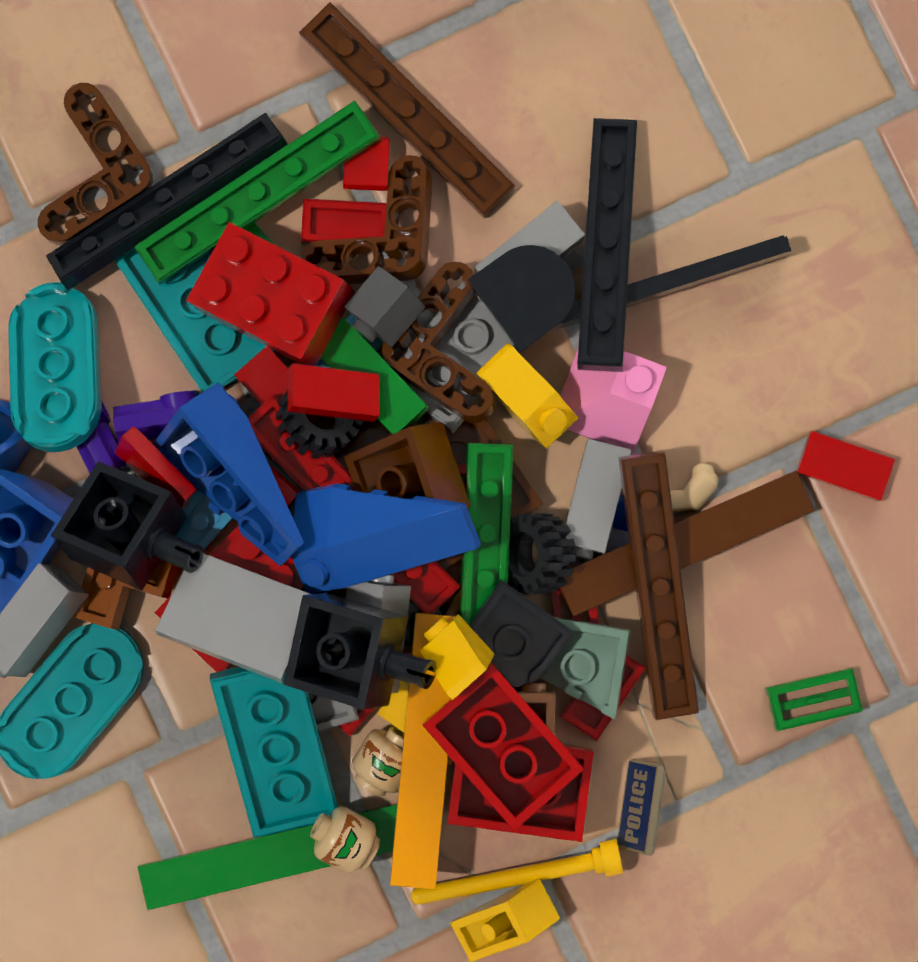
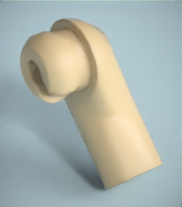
[670,463,718,512]

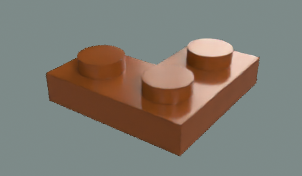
[73,560,179,630]

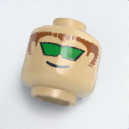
[352,726,404,796]
[310,806,380,874]

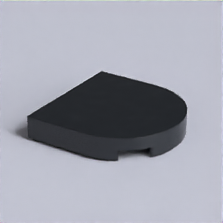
[468,245,575,353]
[469,579,574,687]

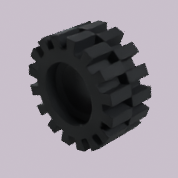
[276,390,363,459]
[508,513,576,595]

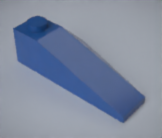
[153,382,304,566]
[0,469,73,613]
[292,483,481,594]

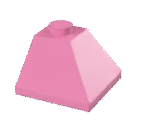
[560,349,667,454]

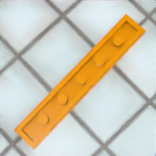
[390,613,455,890]

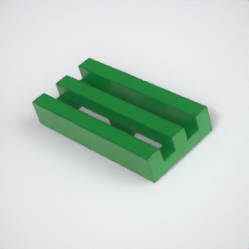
[765,668,863,731]

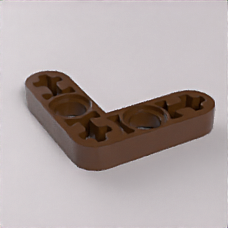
[38,83,153,245]
[300,155,432,284]
[382,262,495,423]

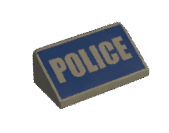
[617,759,666,856]

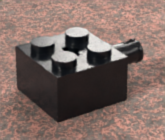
[51,461,204,591]
[283,593,436,710]

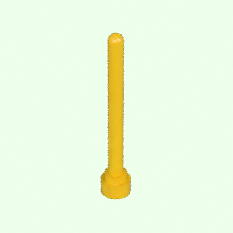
[410,839,623,905]

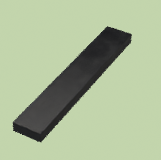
[46,113,288,291]
[577,118,637,372]
[551,235,792,332]

